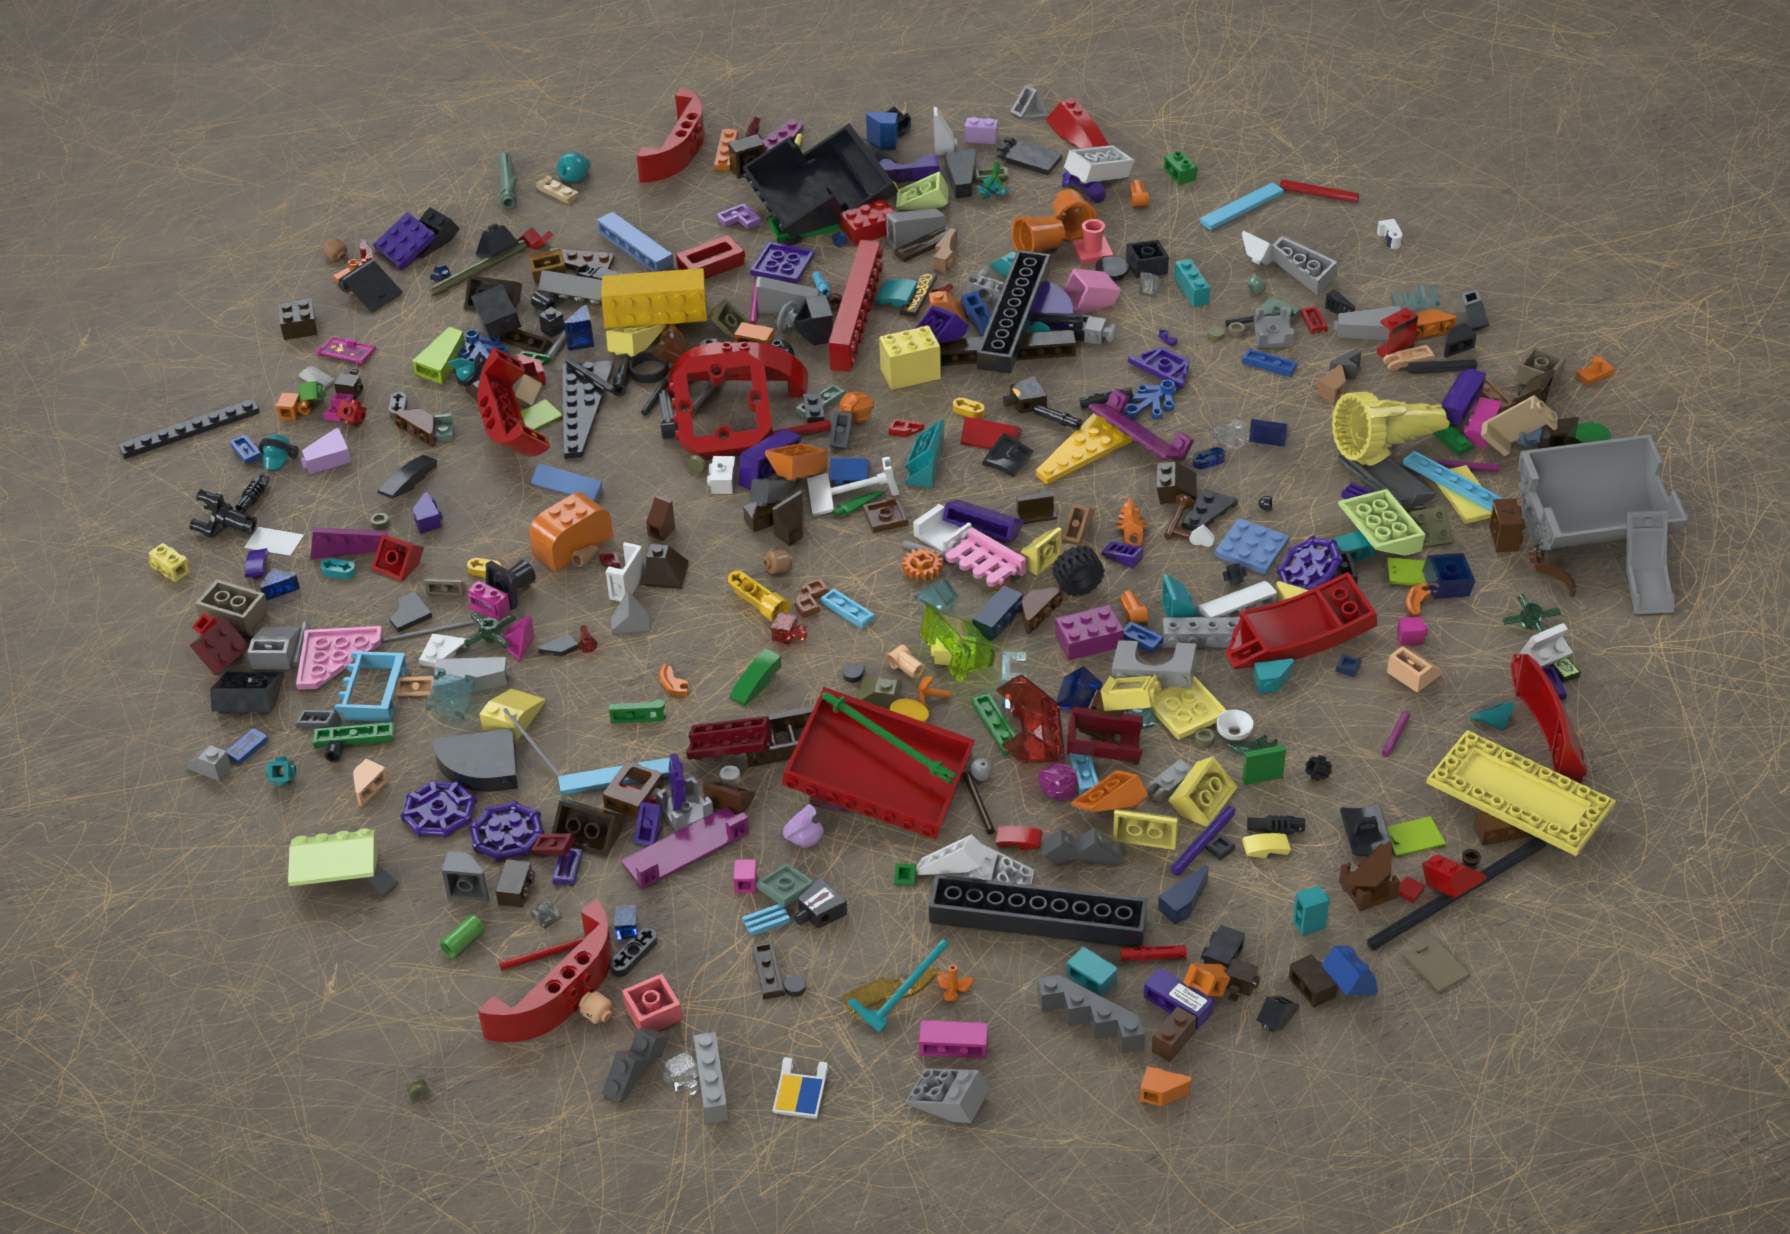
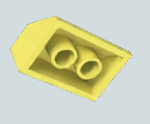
[1168,756,1237,827]
[1113,809,1179,850]

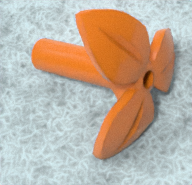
[918,676,950,708]
[937,964,974,1001]

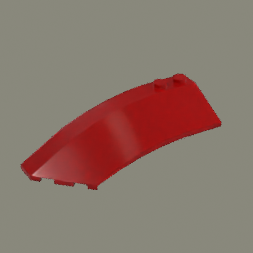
[1225,572,1378,670]
[1510,654,1587,784]

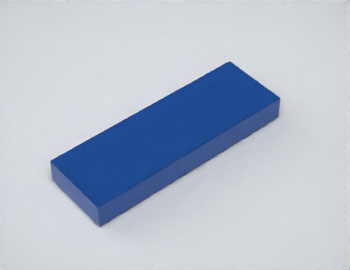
[1242,349,1298,377]

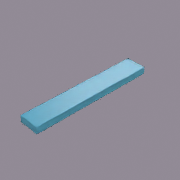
[1200,182,1284,230]
[1403,451,1504,512]
[558,758,669,796]

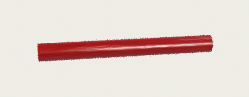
[499,937,583,971]

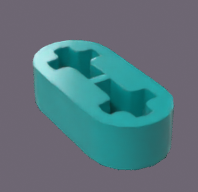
[320,559,356,579]

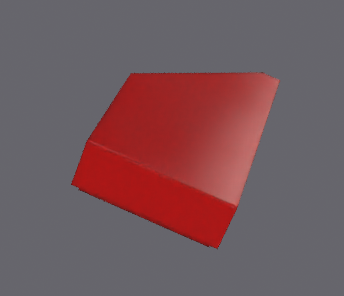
[888,419,925,437]

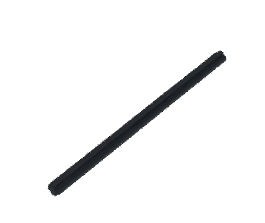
[1367,837,1547,950]

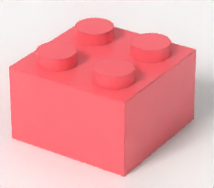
[622,974,682,1031]

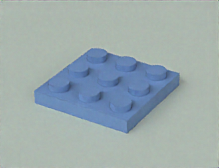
[1214,518,1290,575]

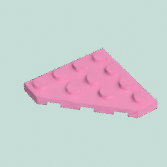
[296,626,383,690]

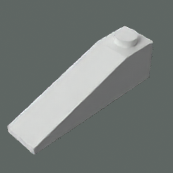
[916,835,989,875]

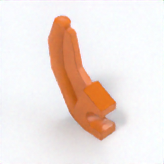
[1405,583,1431,617]
[659,664,689,697]

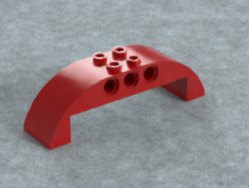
[636,87,705,183]
[667,342,808,397]
[477,347,550,457]
[478,899,613,1042]

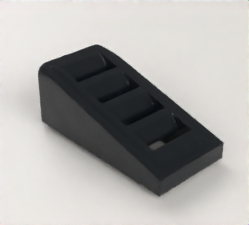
[1325,289,1355,315]

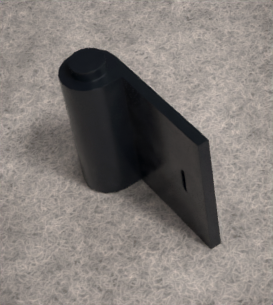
[338,259,403,313]

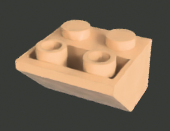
[1387,646,1443,693]

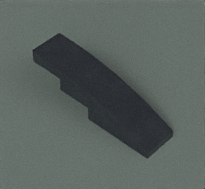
[377,455,437,499]

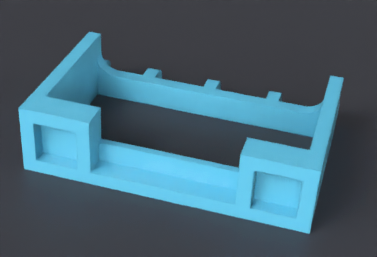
[334,651,407,723]

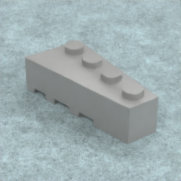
[1272,236,1337,296]

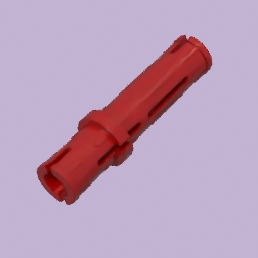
[1120,945,1187,962]

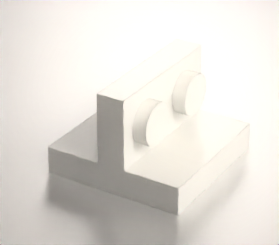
[1519,623,1573,668]

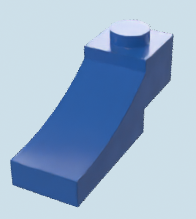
[960,291,991,337]

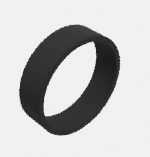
[630,352,668,384]

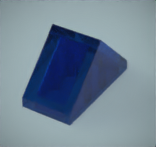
[260,568,300,601]

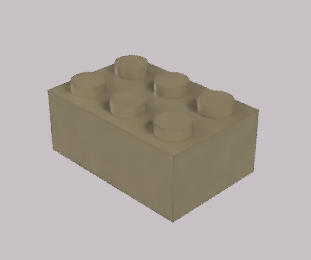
[195,579,269,633]

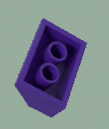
[915,305,969,343]

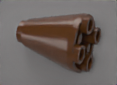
[652,327,692,364]

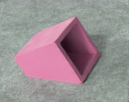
[1064,269,1121,315]

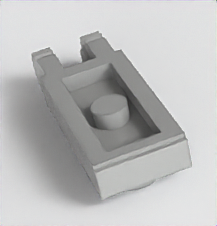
[1145,759,1193,802]

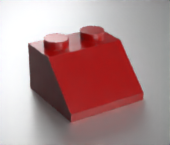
[1422,854,1487,898]

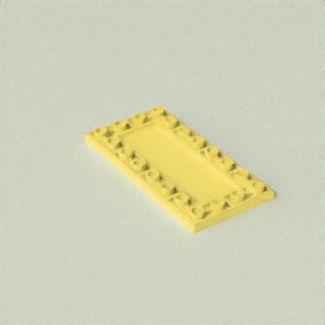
[1426,730,1616,856]

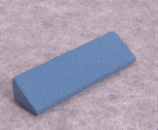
[531,464,603,502]

